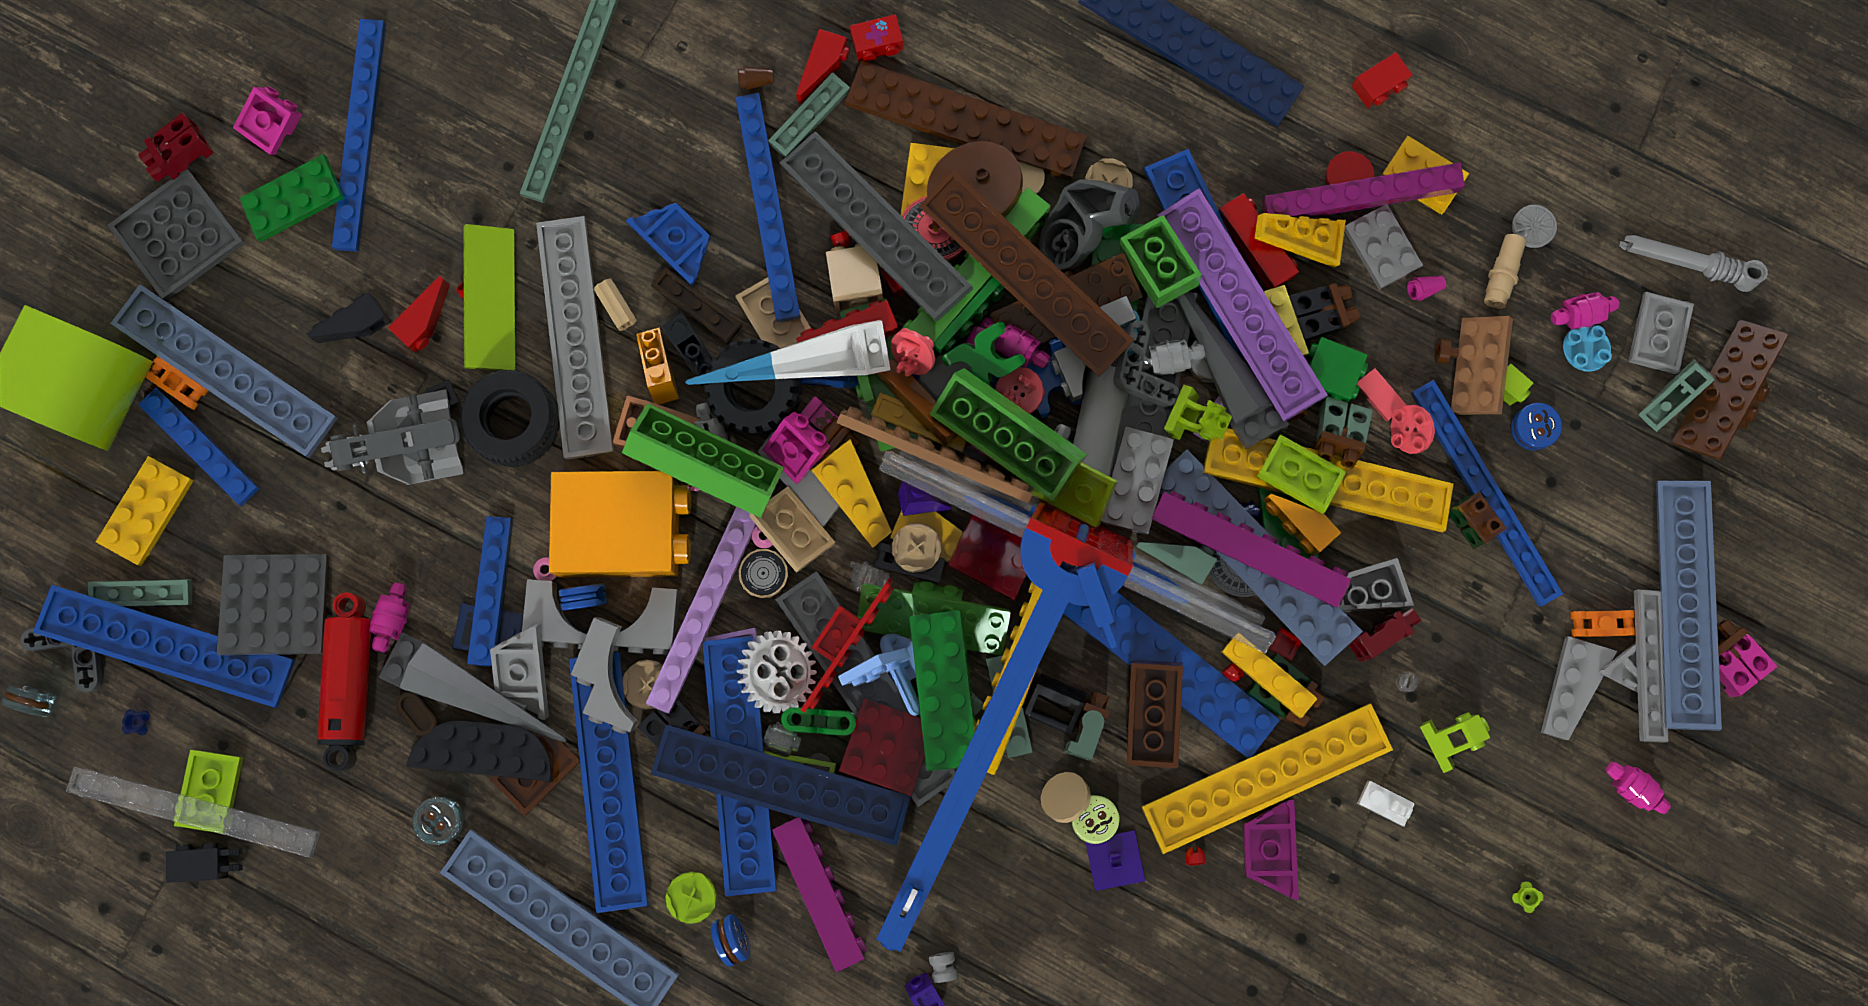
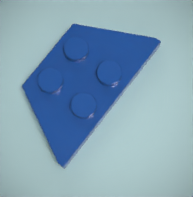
[626,203,711,286]

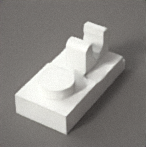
[1357,781,1414,827]

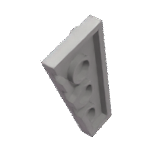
[758,432,840,528]
[1541,636,1617,740]

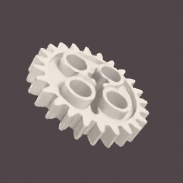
[737,631,817,713]

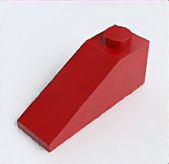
[796,29,850,104]
[388,276,450,353]

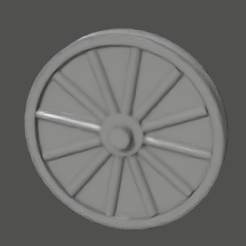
[1512,205,1557,248]

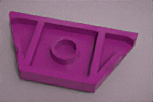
[1243,800,1299,900]

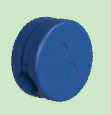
[559,583,608,610]

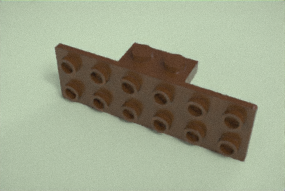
[990,253,1142,343]
[1672,320,1788,460]

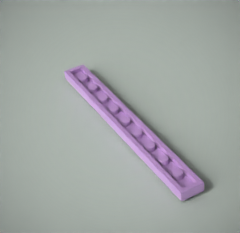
[646,507,756,714]

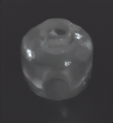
[763,721,802,758]

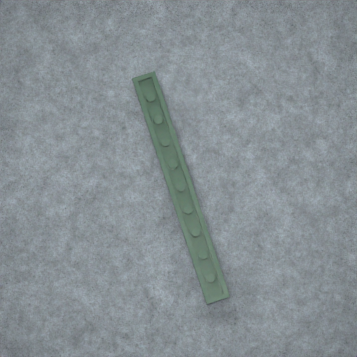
[520,0,619,203]

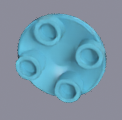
[1563,325,1612,372]

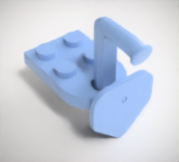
[838,633,920,716]

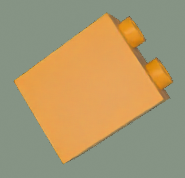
[549,471,691,578]

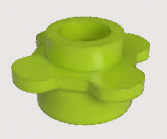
[1512,882,1543,913]

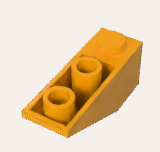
[636,327,679,405]
[1263,494,1341,556]

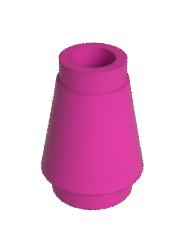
[1407,275,1446,301]

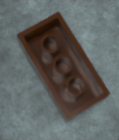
[1127,660,1183,768]

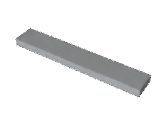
[1634,589,1669,743]

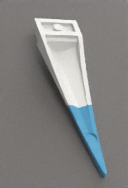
[685,320,890,385]

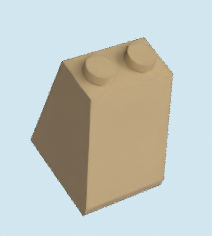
[826,244,883,314]

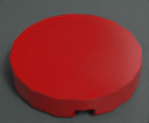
[1325,151,1374,185]

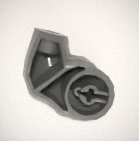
[1039,179,1140,271]

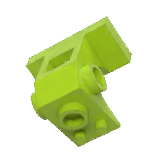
[1164,385,1232,441]
[1420,712,1490,773]

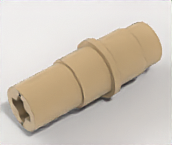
[1484,234,1527,309]

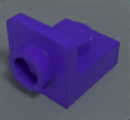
[905,972,945,1006]

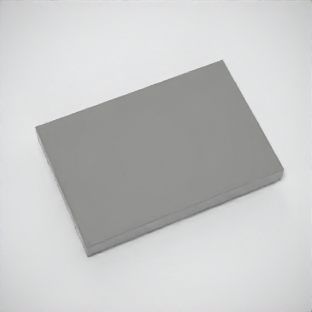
[1628,292,1694,374]

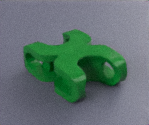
[941,321,1026,385]
[781,707,857,735]

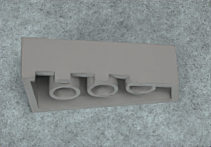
[1339,558,1414,612]

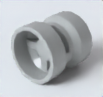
[929,952,958,983]

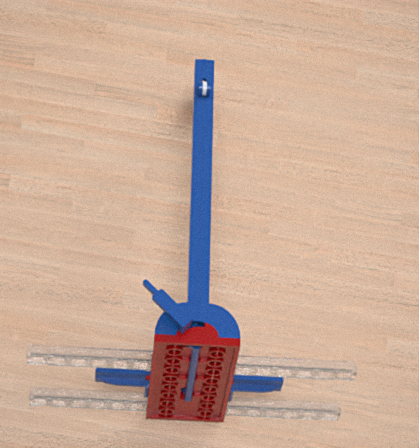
[876,450,1276,952]

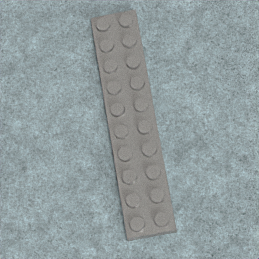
[536,216,615,460]

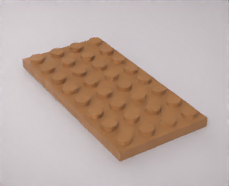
[837,406,1033,503]

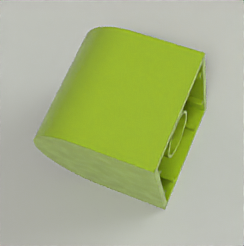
[0,305,153,451]

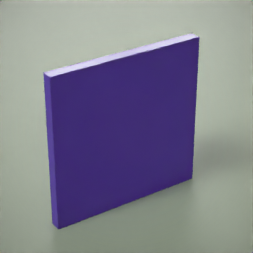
[1085,830,1145,891]

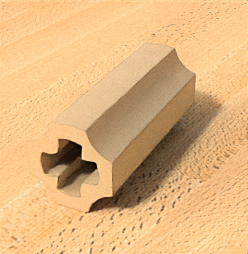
[594,278,637,331]

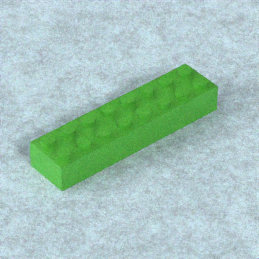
[903,187,1051,343]

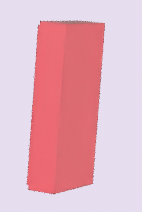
[1357,368,1406,422]

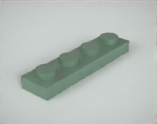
[768,72,850,158]
[88,579,193,606]
[986,656,1033,758]

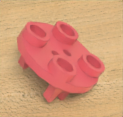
[891,328,935,376]
[996,367,1045,414]
[1390,405,1435,454]

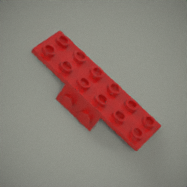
[801,578,894,713]

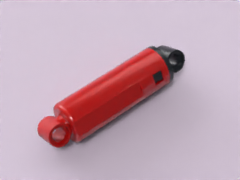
[317,592,372,771]

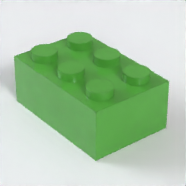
[1119,215,1202,308]

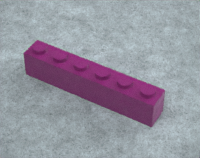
[772,817,867,972]

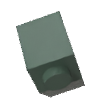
[1638,359,1715,432]
[1136,540,1217,585]

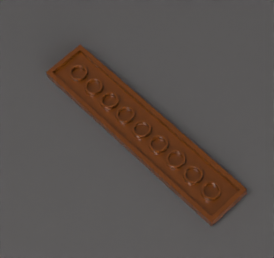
[845,61,1087,181]
[919,169,1134,377]

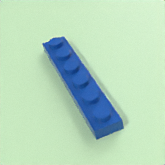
[138,387,260,506]
[467,516,513,666]

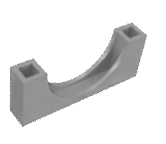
[522,579,680,655]

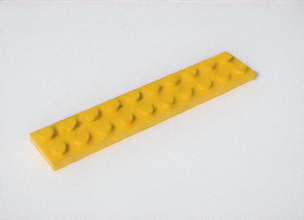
[1203,428,1453,533]
[1141,704,1393,854]

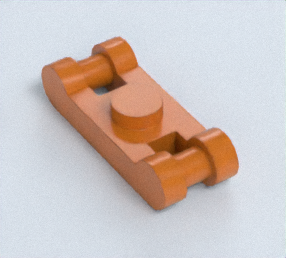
[145,356,209,410]
[1570,610,1636,637]

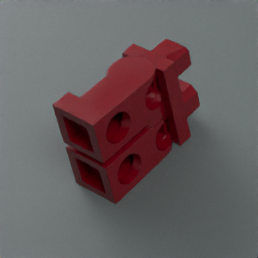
[138,112,214,182]
[1348,608,1421,662]

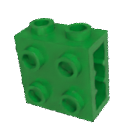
[1307,337,1368,403]

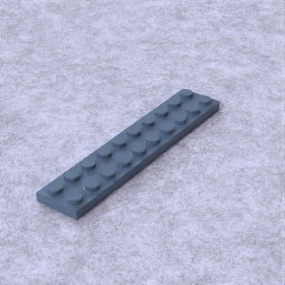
[110,285,338,458]
[1160,450,1363,666]
[1656,481,1722,731]
[440,829,680,1006]

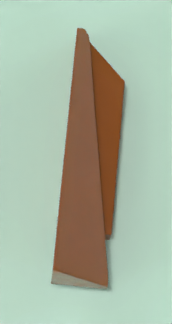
[874,359,958,446]

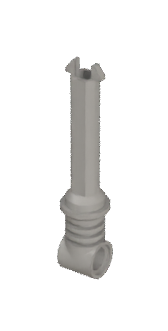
[1619,235,1768,292]

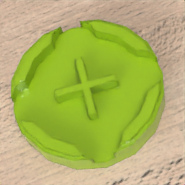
[665,871,717,924]

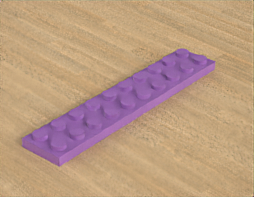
[1158,188,1328,422]

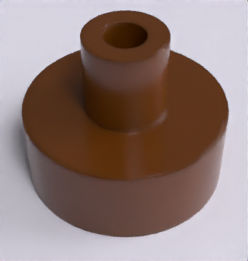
[1434,338,1459,364]

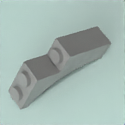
[1051,296,1136,402]
[571,617,638,734]

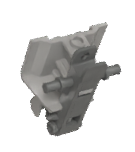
[321,390,464,485]

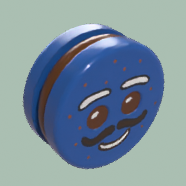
[1511,403,1562,451]
[711,914,750,967]

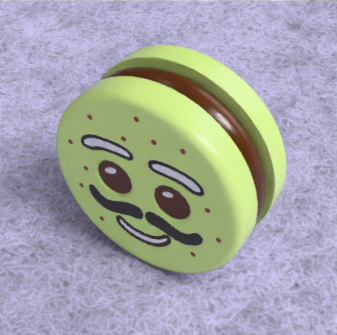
[1072,795,1119,844]

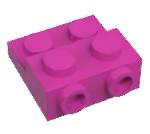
[233,86,302,155]
[762,412,830,484]

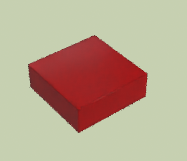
[1268,627,1302,662]

